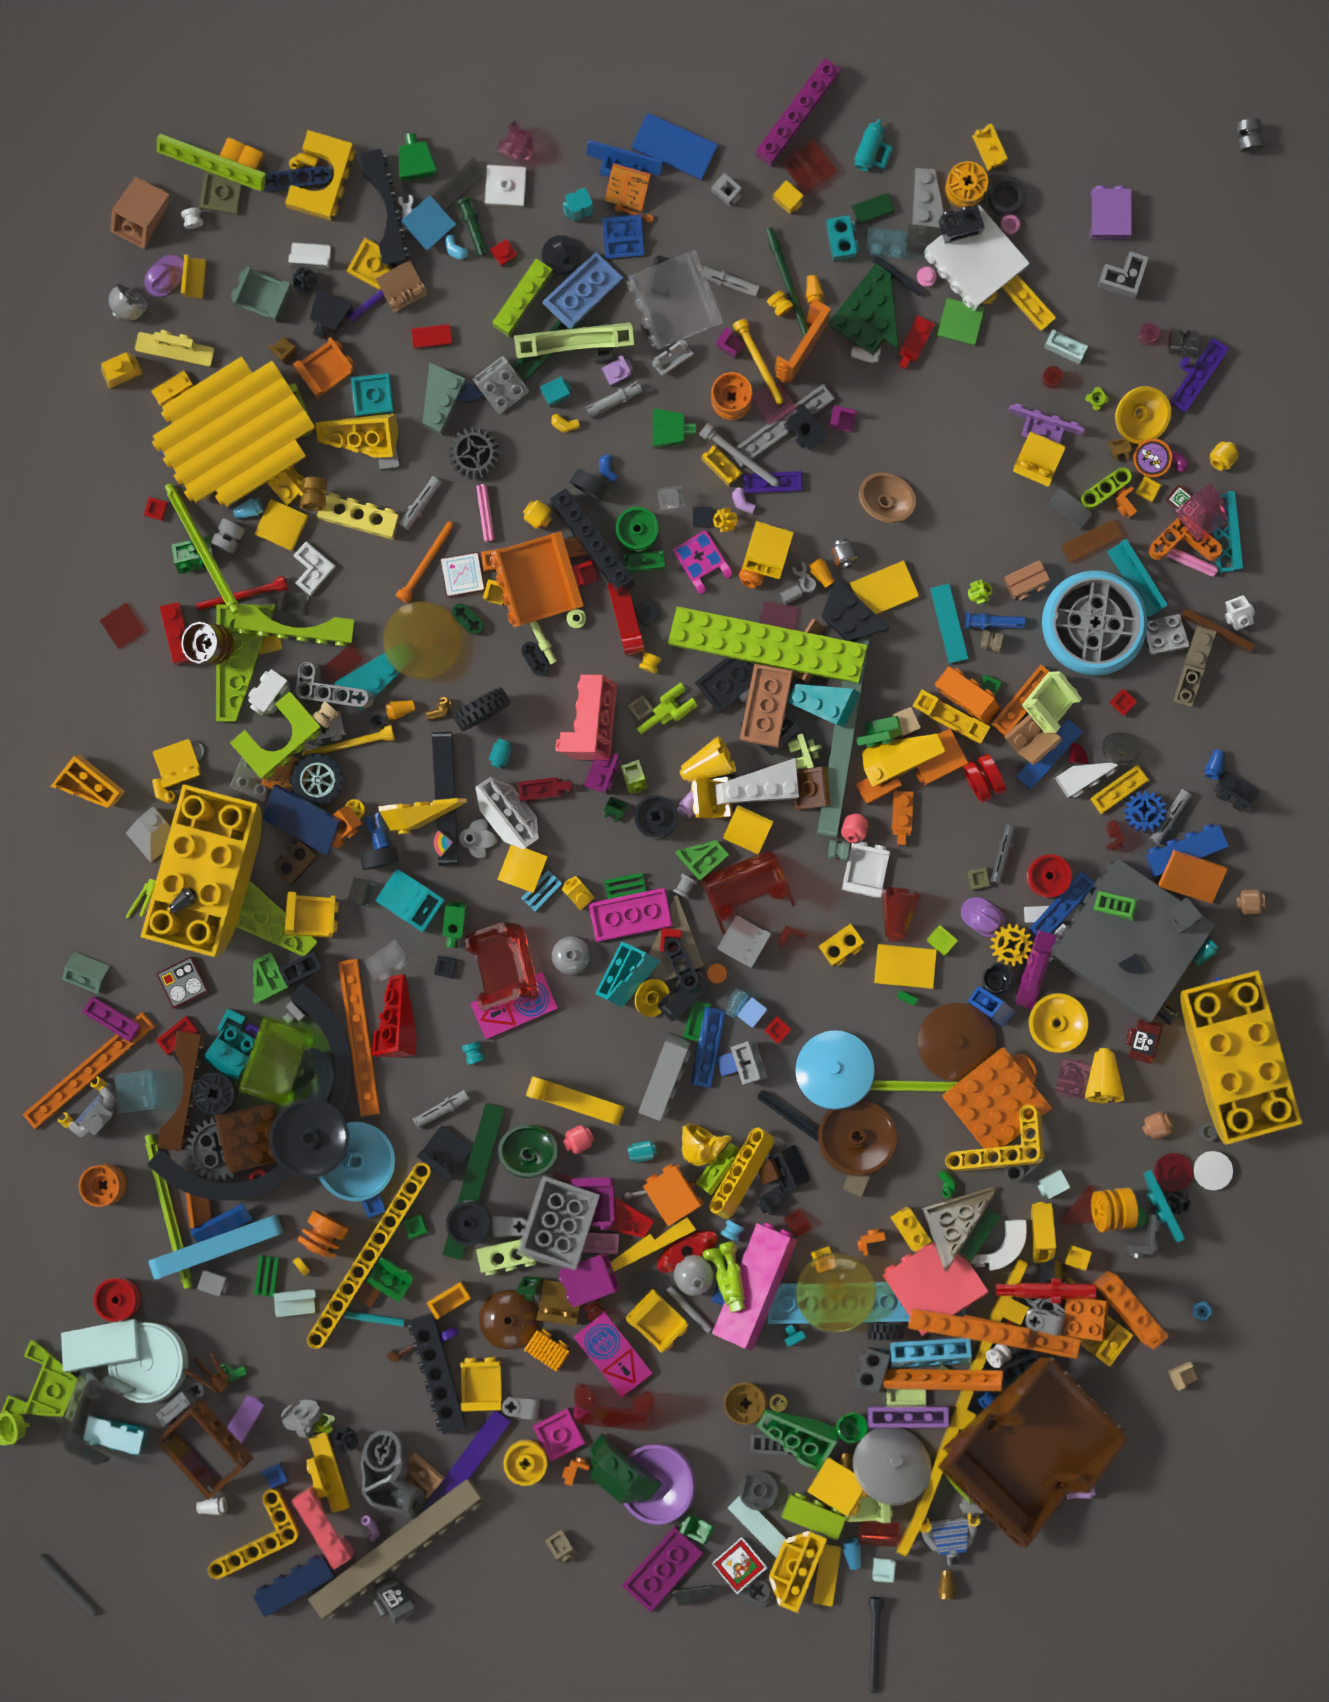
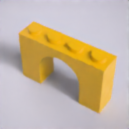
[285,130,356,221]

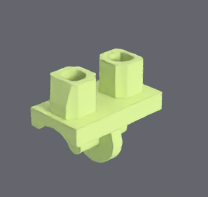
[787,734,822,770]

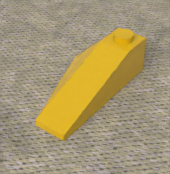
[315,414,398,458]

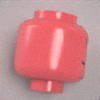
[841,814,869,843]
[563,1125,594,1154]

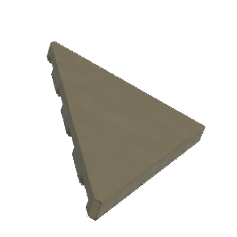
[636,896,704,992]
[922,1186,996,1272]

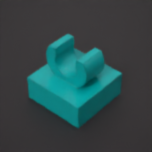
[784,1324,806,1347]

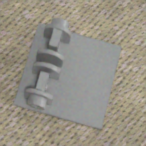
[1146,614,1189,656]
[230,757,270,802]

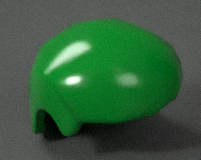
[836,1412,868,1444]

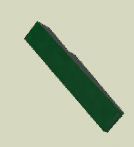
[511,320,586,383]

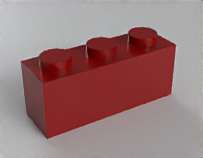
[159,602,192,666]

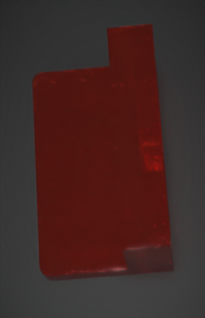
[777,925,807,947]

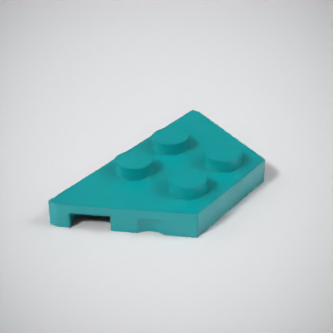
[1144,1170,1184,1242]

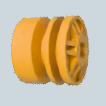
[945,161,988,208]
[1091,1187,1138,1232]

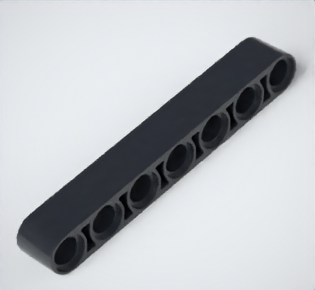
[432,731,459,867]

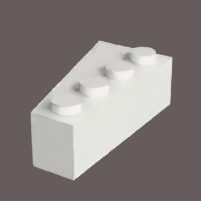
[715,758,799,805]

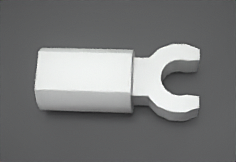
[398,195,414,231]

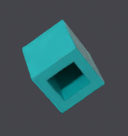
[540,376,572,408]

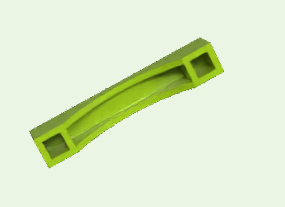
[234,605,354,647]

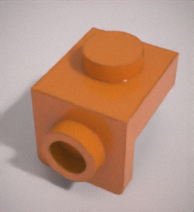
[1114,486,1137,519]
[857,1229,885,1256]
[562,1457,590,1486]

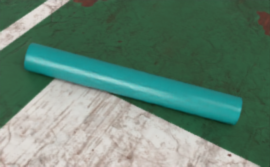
[345,1311,405,1327]

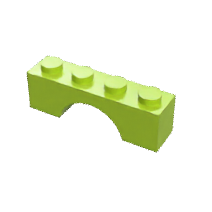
[492,259,553,338]

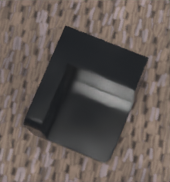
[1039,1258,1067,1283]

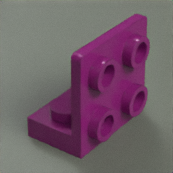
[584,753,621,794]

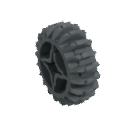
[448,427,500,480]

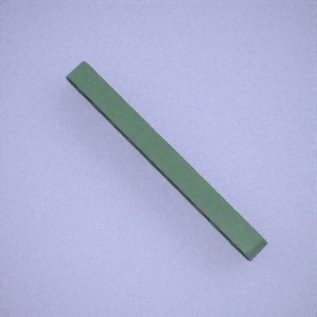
[817,637,870,838]

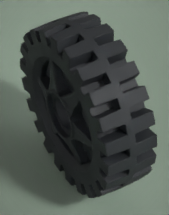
[452,687,511,731]

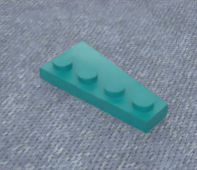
[333,642,417,711]

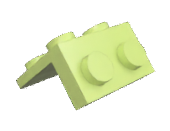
[845,1495,893,1523]

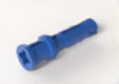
[965,612,1025,630]

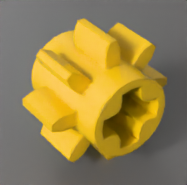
[713,508,738,532]

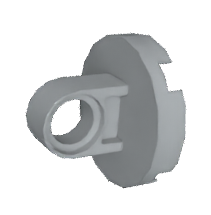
[281,1400,321,1439]

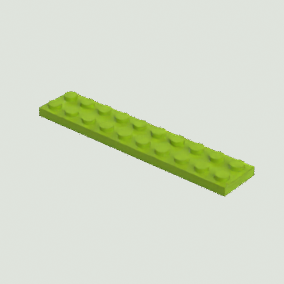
[668,606,867,684]

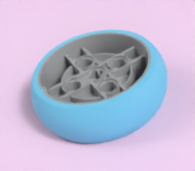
[1042,571,1148,676]

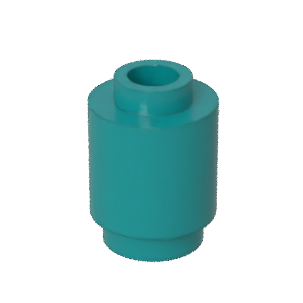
[488,739,513,769]
[627,1140,657,1163]

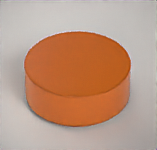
[707,964,727,983]

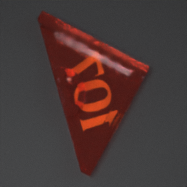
[1058,1185,1094,1225]

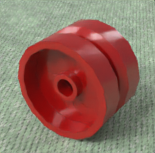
[962,753,1007,804]
[1026,854,1072,898]
[93,1278,142,1322]

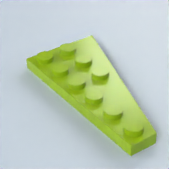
[236,880,318,956]

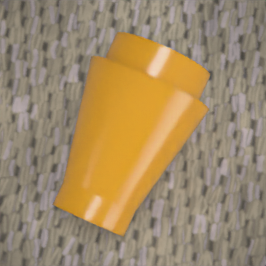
[806,275,825,305]
[808,558,834,588]
[385,700,415,720]

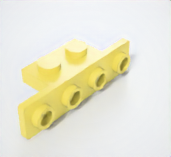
[135,330,214,367]

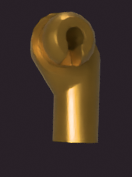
[426,697,451,721]

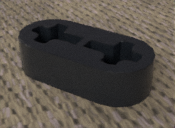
[521,642,549,677]

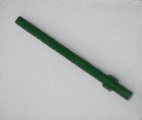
[765,227,809,338]

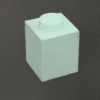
[1038,1170,1070,1199]

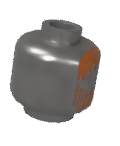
[831,539,859,569]

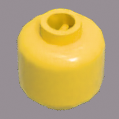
[1210,442,1239,471]
[522,500,552,529]

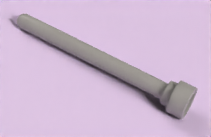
[699,422,779,487]

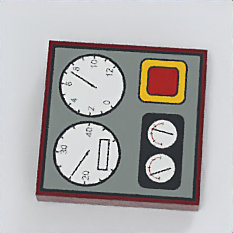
[156,956,209,1009]

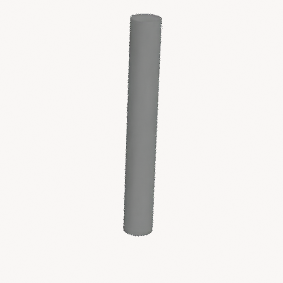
[666,1285,713,1333]

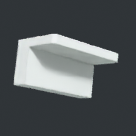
[289,243,331,269]

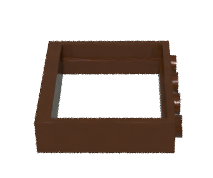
[156,1398,254,1500]

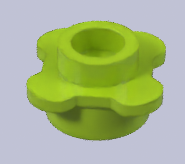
[1085,387,1109,410]
[313,1413,335,1433]

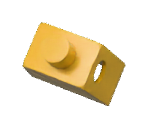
[101,352,143,389]

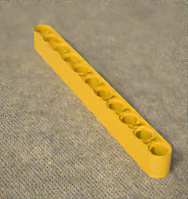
[307,1162,432,1349]

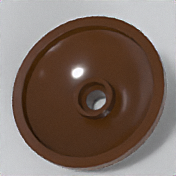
[479,1290,538,1349]

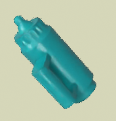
[854,119,893,171]

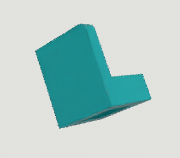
[217,1008,247,1031]

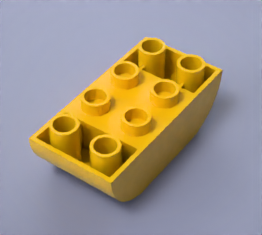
[141,784,262,957]
[1181,970,1302,1145]

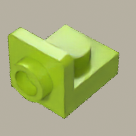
[620,760,648,794]

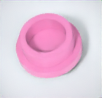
[917,267,936,287]

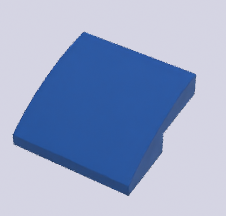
[602,214,644,258]

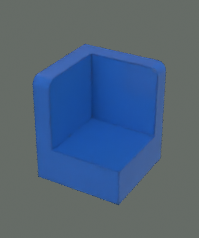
[261,1461,290,1488]

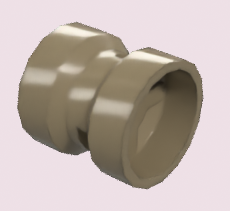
[980,630,1003,653]

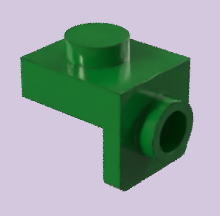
[680,1515,715,1545]

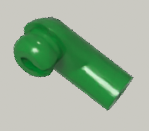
[937,1168,956,1199]
[217,1364,248,1381]

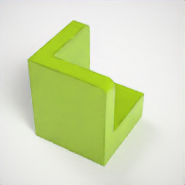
[927,925,958,956]

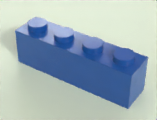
[1144,823,1228,877]

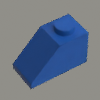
[967,986,1015,1027]

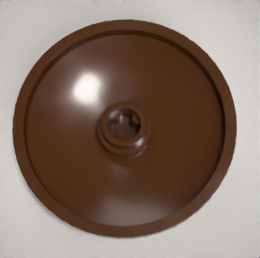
[917,1003,996,1081]
[818,1099,897,1176]

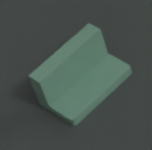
[62,952,109,994]

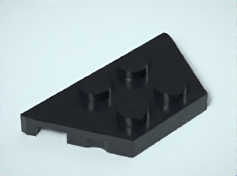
[821,579,889,642]

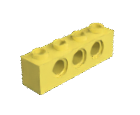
[317,493,400,540]

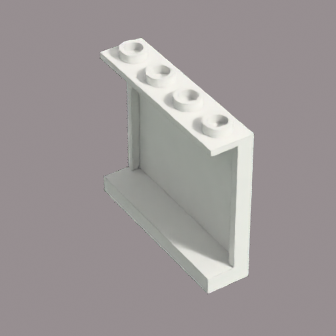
[924,205,1029,311]

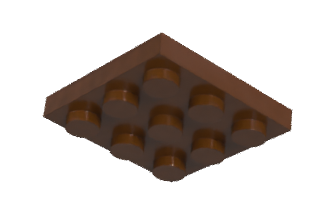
[215,1103,277,1173]

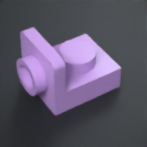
[602,356,633,386]

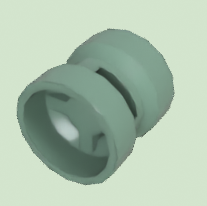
[827,839,850,861]

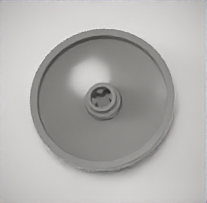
[853,1427,931,1505]

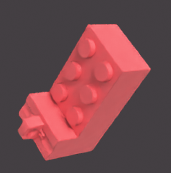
[556,675,617,760]

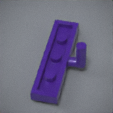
[1169,338,1229,413]

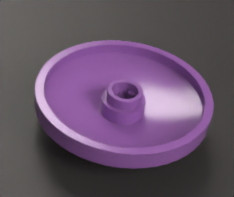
[623,1444,696,1524]

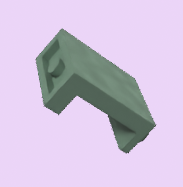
[231,266,292,323]

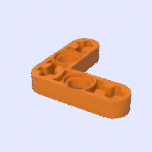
[1149,516,1222,561]

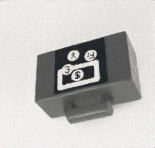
[156,1389,200,1427]
[373,1577,415,1625]

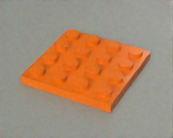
[942,1047,1052,1157]

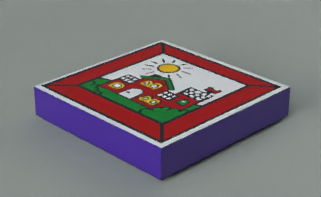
[712,1537,768,1594]

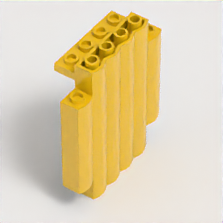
[152,356,315,508]

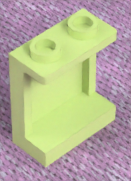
[1022,671,1082,733]

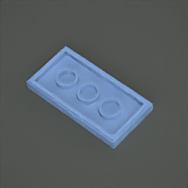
[543,252,624,329]

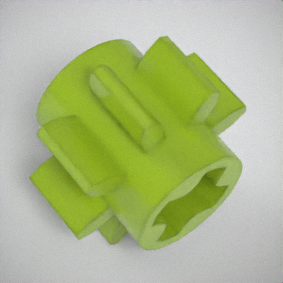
[968,579,992,605]

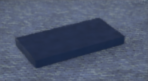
[262,784,341,855]

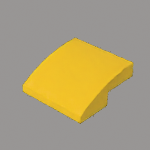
[254,499,308,551]
[723,805,773,854]
[497,845,548,893]
[1078,1316,1133,1367]

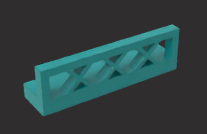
[1209,491,1243,573]
[1107,539,1168,618]

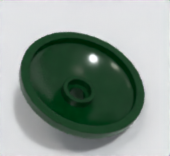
[498,1124,558,1178]

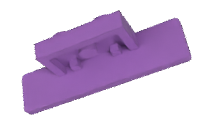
[1008,404,1085,444]

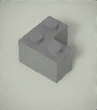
[1097,251,1149,299]

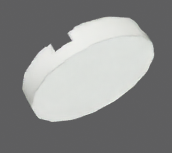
[1193,1151,1233,1190]

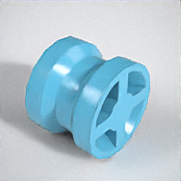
[720,1219,745,1243]

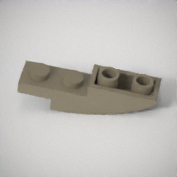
[1173,625,1216,707]

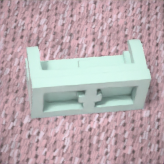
[1044,329,1088,364]

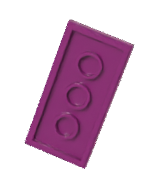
[622,1526,704,1612]

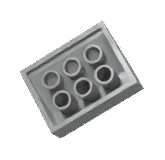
[516,1176,600,1270]

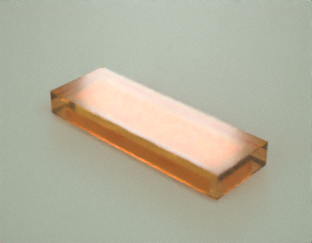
[1061,519,1122,563]

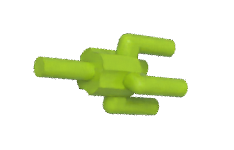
[637,682,697,735]

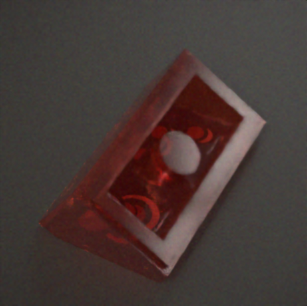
[858,1521,899,1547]

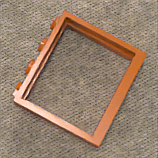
[1092,1271,1168,1349]

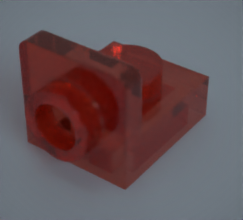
[1105,819,1126,851]

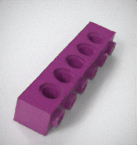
[755,57,840,167]

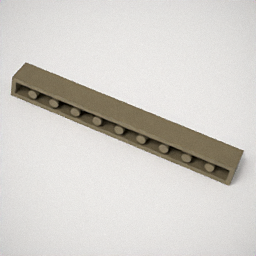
[308,1479,484,1620]

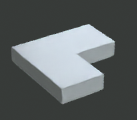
[294,541,336,596]

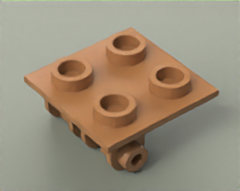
[376,260,427,313]

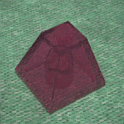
[1174,483,1228,542]

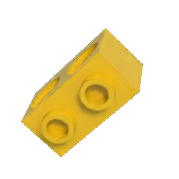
[818,924,864,966]

